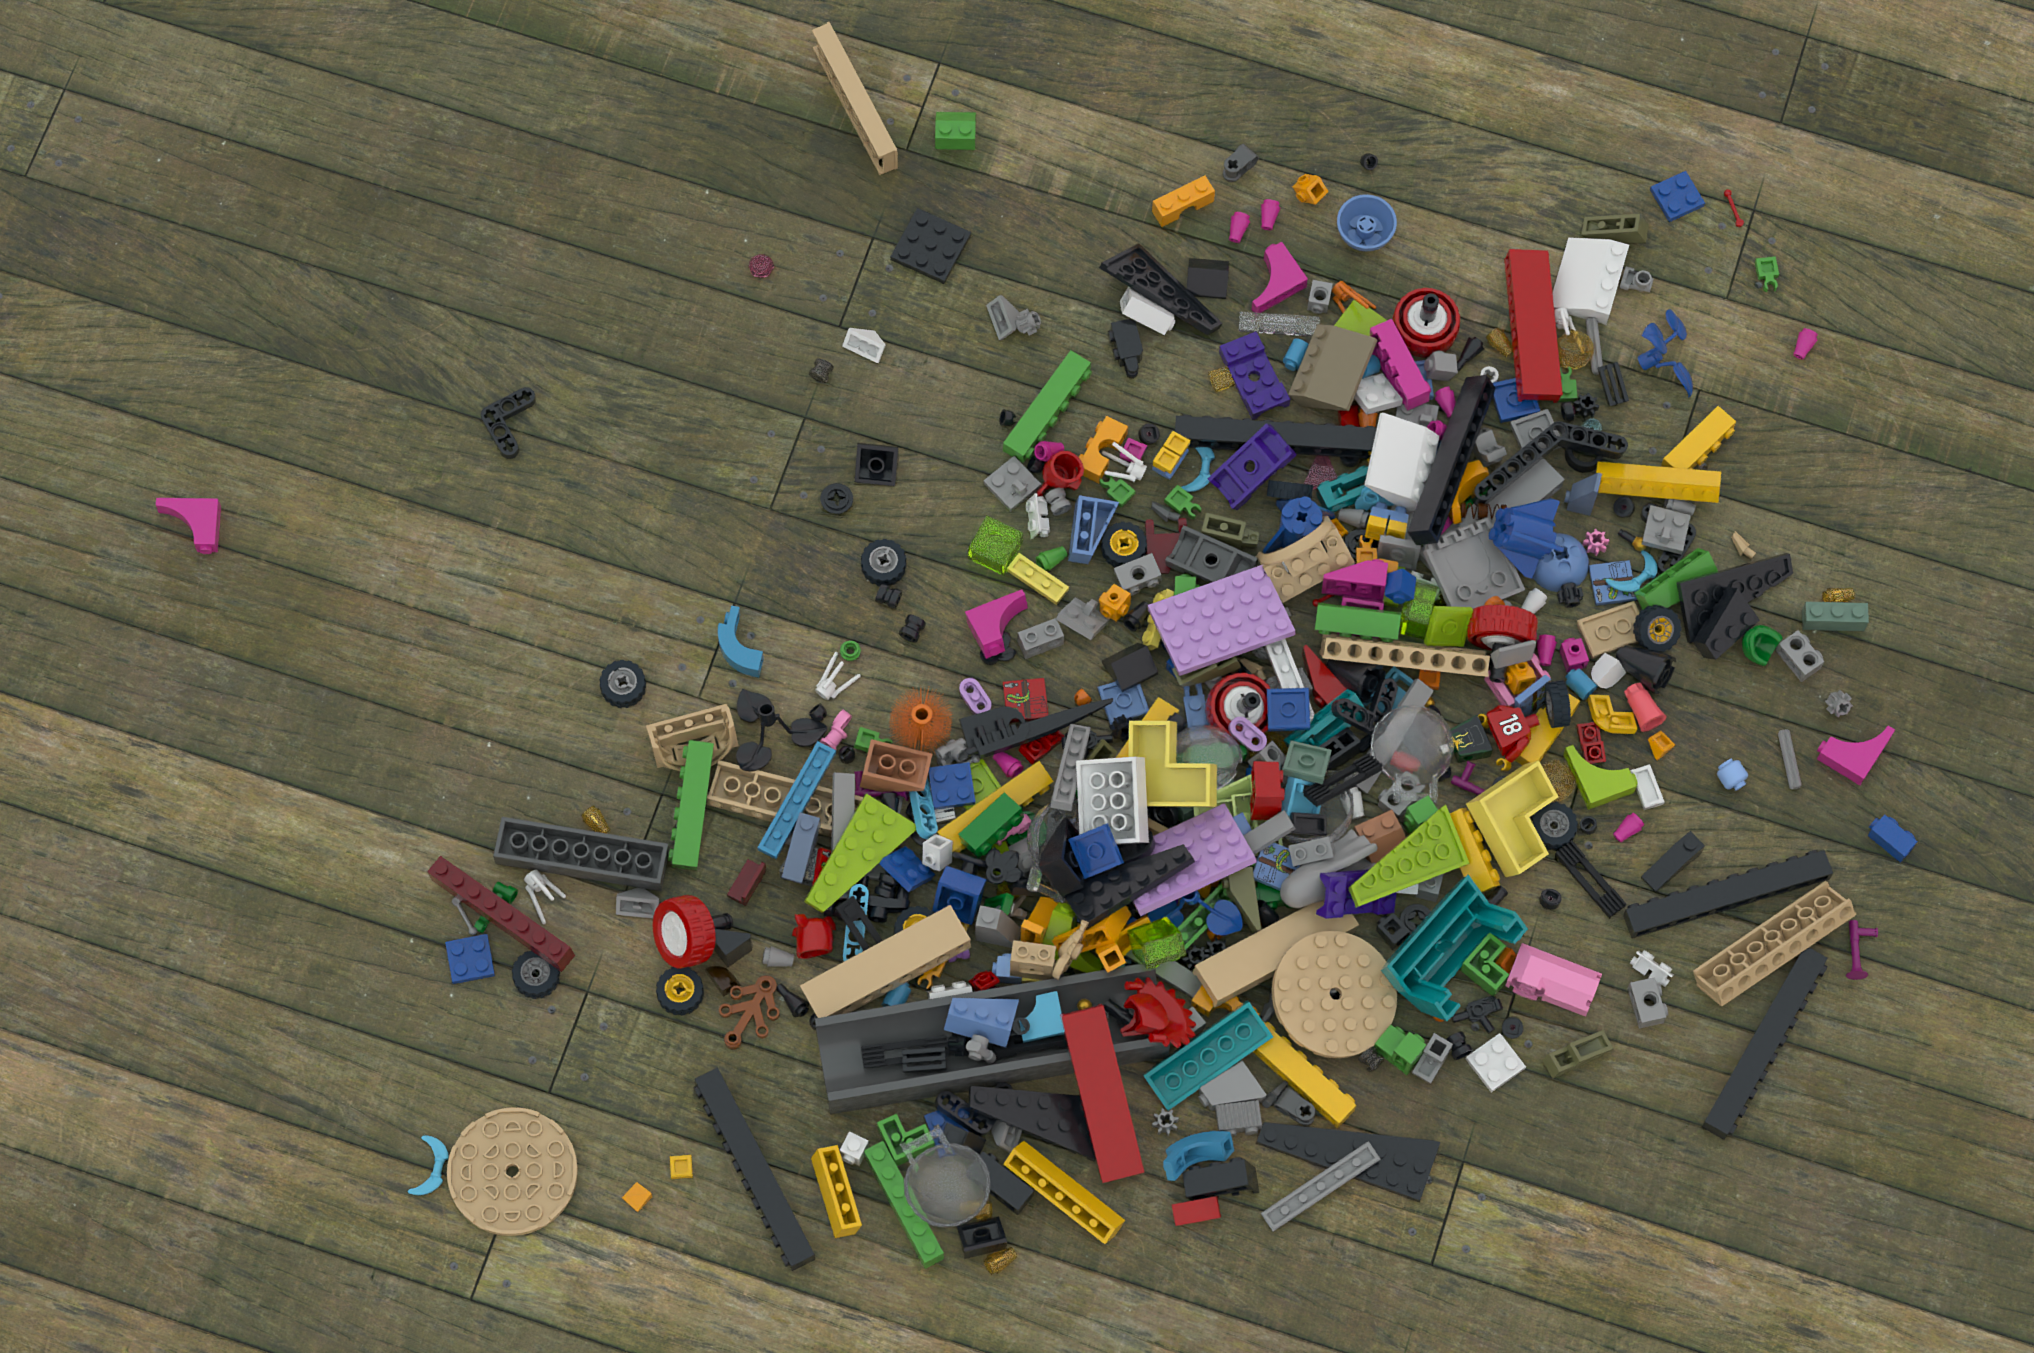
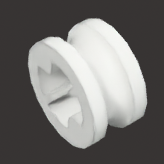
[1480,366,1499,383]

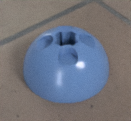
[1337,195,1397,251]
[1533,533,1589,592]

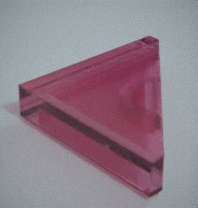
[1304,456,1338,489]

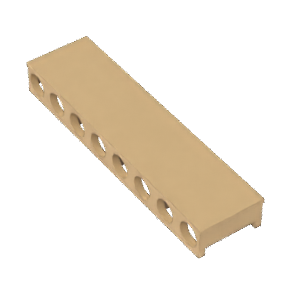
[812,22,898,175]
[1319,633,1490,677]
[707,760,863,837]
[1693,881,1856,1007]
[1192,900,1359,1007]
[800,905,971,1018]

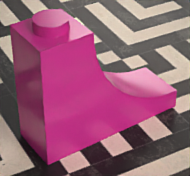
[1251,242,1308,316]
[156,498,221,554]
[965,589,1028,658]
[1817,726,1895,785]

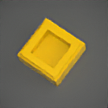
[670,1155,693,1179]

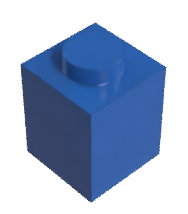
[1385,568,1416,604]

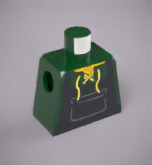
[1439,715,1493,763]

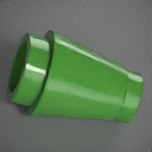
[1036,546,1068,571]

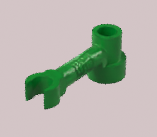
[474,881,518,934]

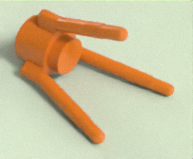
[1331,281,1376,313]

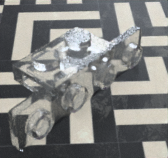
[1239,312,1320,336]

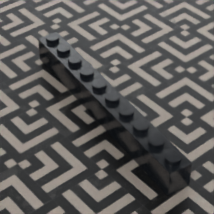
[1407,375,1496,545]
[1175,414,1377,459]
[1623,850,1833,939]
[1702,948,1828,1140]
[693,1067,815,1271]

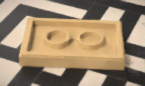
[1576,601,1639,659]

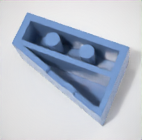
[1068,495,1119,564]
[944,998,1019,1047]

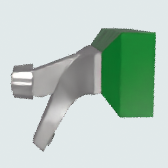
[984,893,1027,920]

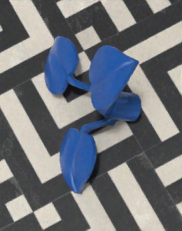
[1638,309,1693,398]
[1147,890,1243,936]

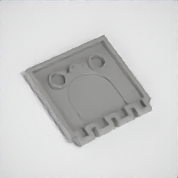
[1423,518,1525,609]

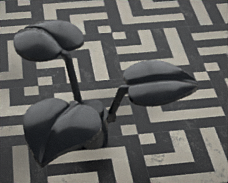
[736,689,827,771]

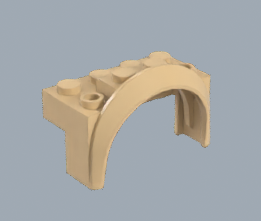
[1256,516,1355,603]
[646,704,739,771]

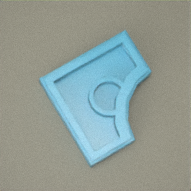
[1019,991,1064,1043]

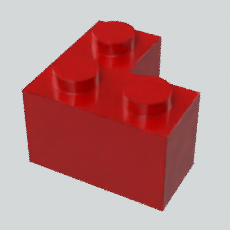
[1250,761,1285,820]

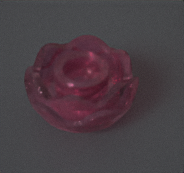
[748,254,774,278]

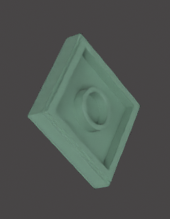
[1282,741,1332,784]

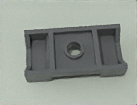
[1165,525,1258,583]

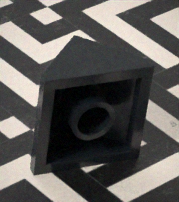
[1187,258,1229,299]
[854,443,899,486]
[1102,643,1158,692]
[714,929,753,967]
[957,1216,1007,1259]

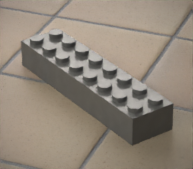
[493,817,669,891]

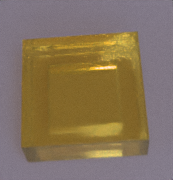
[1208,366,1235,392]

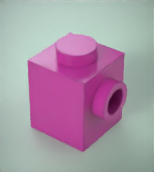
[1559,638,1589,673]

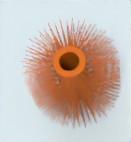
[889,688,953,755]

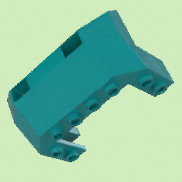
[1381,875,1528,1021]

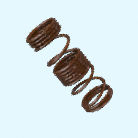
[1460,502,1507,520]

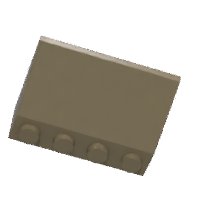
[1288,324,1377,411]

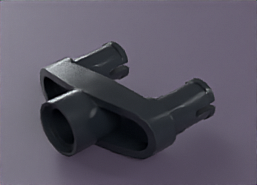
[853,875,910,923]

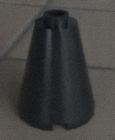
[1616,645,1676,694]
[1326,659,1386,703]

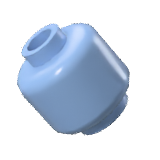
[1717,758,1748,791]

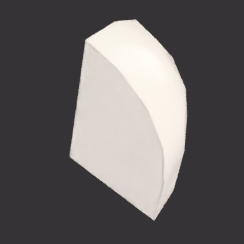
[1591,653,1626,688]

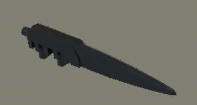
[965,698,1113,759]

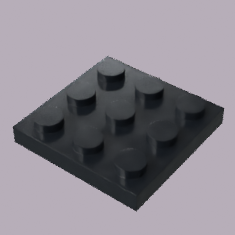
[890,208,971,284]

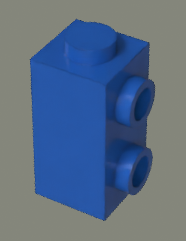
[1868,815,1918,863]

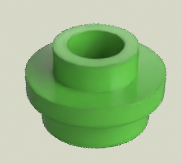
[840,641,861,661]

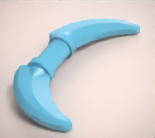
[1181,447,1215,492]
[1606,550,1657,592]
[408,1136,449,1195]

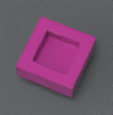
[1120,438,1147,462]

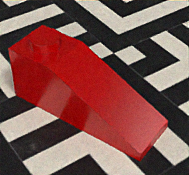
[1302,645,1346,708]

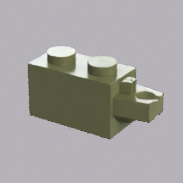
[1201,513,1260,550]

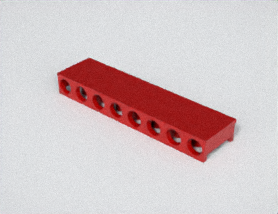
[1504,249,1563,403]
[1060,1004,1144,1183]

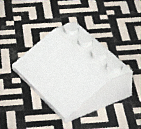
[1553,238,1629,325]
[1365,413,1439,512]
[1076,757,1149,844]

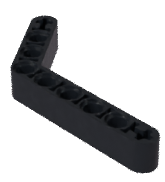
[1471,421,1628,506]

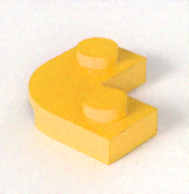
[1587,695,1637,734]

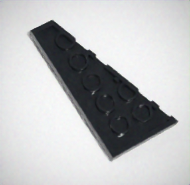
[1099,243,1223,335]
[1676,553,1793,643]
[1063,844,1195,930]
[968,1086,1095,1162]

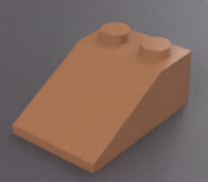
[860,739,932,792]
[1354,810,1406,863]

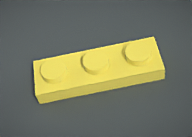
[1007,553,1069,605]
[1142,589,1174,651]

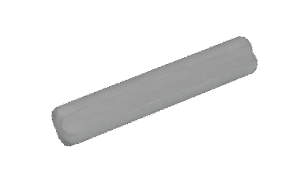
[1586,317,1603,375]
[1778,729,1801,790]

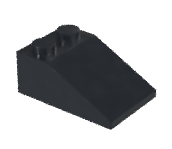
[1039,817,1085,896]

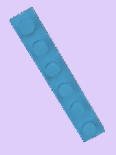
[757,741,836,859]

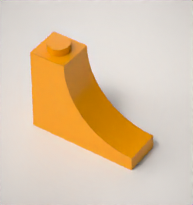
[1448,460,1489,524]
[1021,896,1059,944]
[1052,906,1131,953]

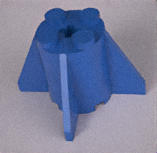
[1262,496,1335,554]
[1489,498,1564,579]

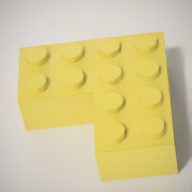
[1128,721,1217,807]
[1466,760,1558,877]

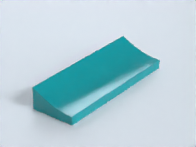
[1143,1000,1273,1111]

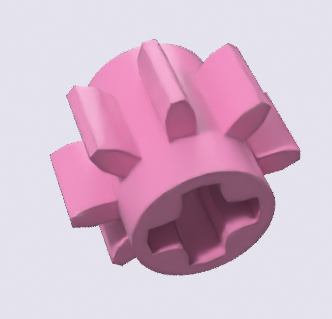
[1583,529,1609,556]

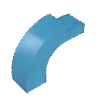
[718,605,764,678]
[1163,1131,1235,1181]

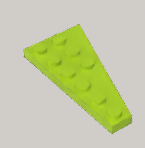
[804,794,916,913]
[1348,804,1470,907]

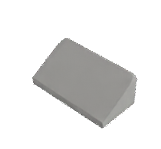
[1491,640,1536,669]

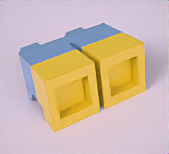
[1152,431,1190,480]
[1365,502,1409,540]

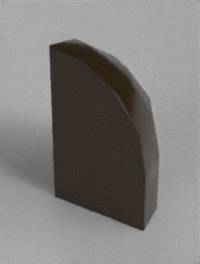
[705,966,741,997]

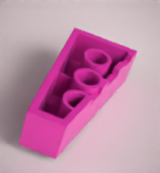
[1370,319,1431,411]

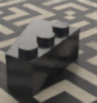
[1693,587,1760,660]
[1182,1157,1259,1201]

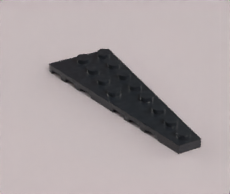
[1256,1122,1440,1202]

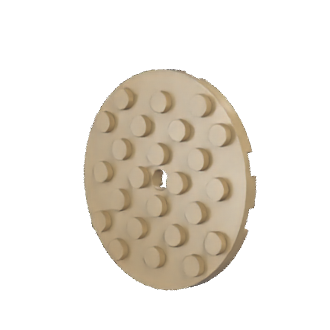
[1272,931,1397,1058]
[447,1107,578,1236]

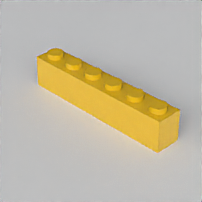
[1596,462,1721,503]
[935,761,1054,852]
[1253,1020,1356,1129]
[1003,1141,1126,1244]

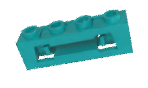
[1316,465,1368,513]
[1283,689,1366,748]

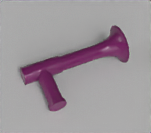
[1451,761,1486,795]
[854,771,909,801]
[1846,920,1878,980]

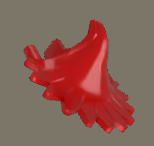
[1120,977,1196,1048]

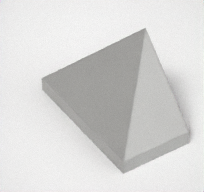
[986,295,1020,341]
[616,888,659,919]
[991,1120,1022,1153]

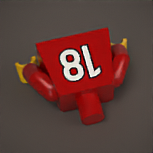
[1478,705,1540,772]

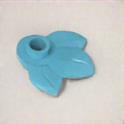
[1355,486,1394,511]

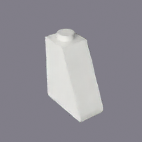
[1120,286,1175,335]

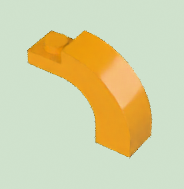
[1096,915,1157,973]

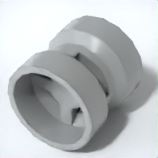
[1045,488,1072,516]

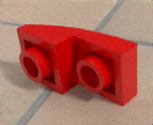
[1576,722,1606,764]
[1018,731,1064,765]
[968,970,1000,991]
[1172,1196,1221,1226]

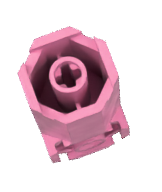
[1505,943,1602,1017]

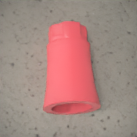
[1624,683,1666,732]

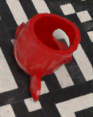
[1037,451,1084,497]
[792,914,836,959]

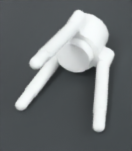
[1554,308,1585,354]
[1102,442,1147,482]
[815,652,861,700]
[524,870,566,924]

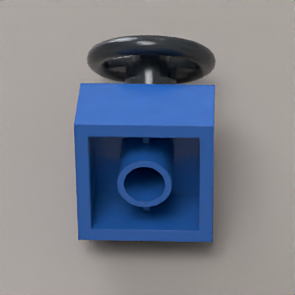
[932,852,988,925]

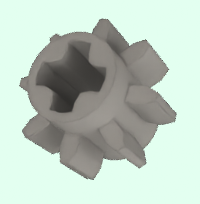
[1016,309,1041,336]
[1825,690,1853,717]
[1152,1108,1179,1136]

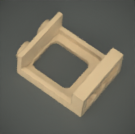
[1010,940,1056,980]

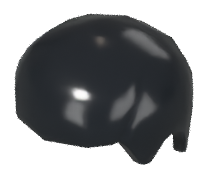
[1148,807,1179,829]

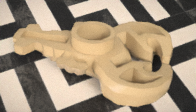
[1052,920,1089,980]

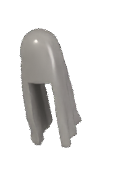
[1280,829,1377,908]

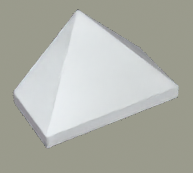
[842,328,885,363]

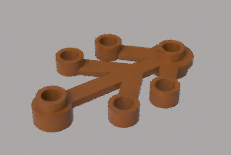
[719,975,780,1050]

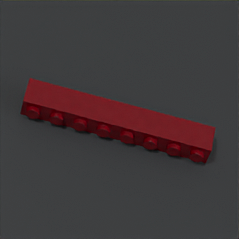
[427,856,575,972]

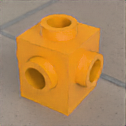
[1292,174,1329,205]
[1099,584,1131,622]
[1504,661,1536,695]

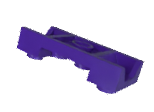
[1219,332,1290,420]
[1207,423,1297,510]
[1316,870,1396,919]

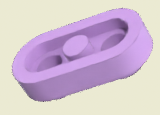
[959,678,991,715]
[1229,717,1267,752]

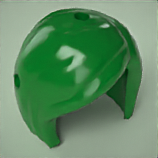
[1742,625,1783,666]

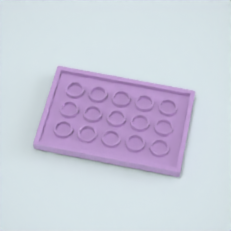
[1148,565,1295,676]
[1133,803,1257,916]

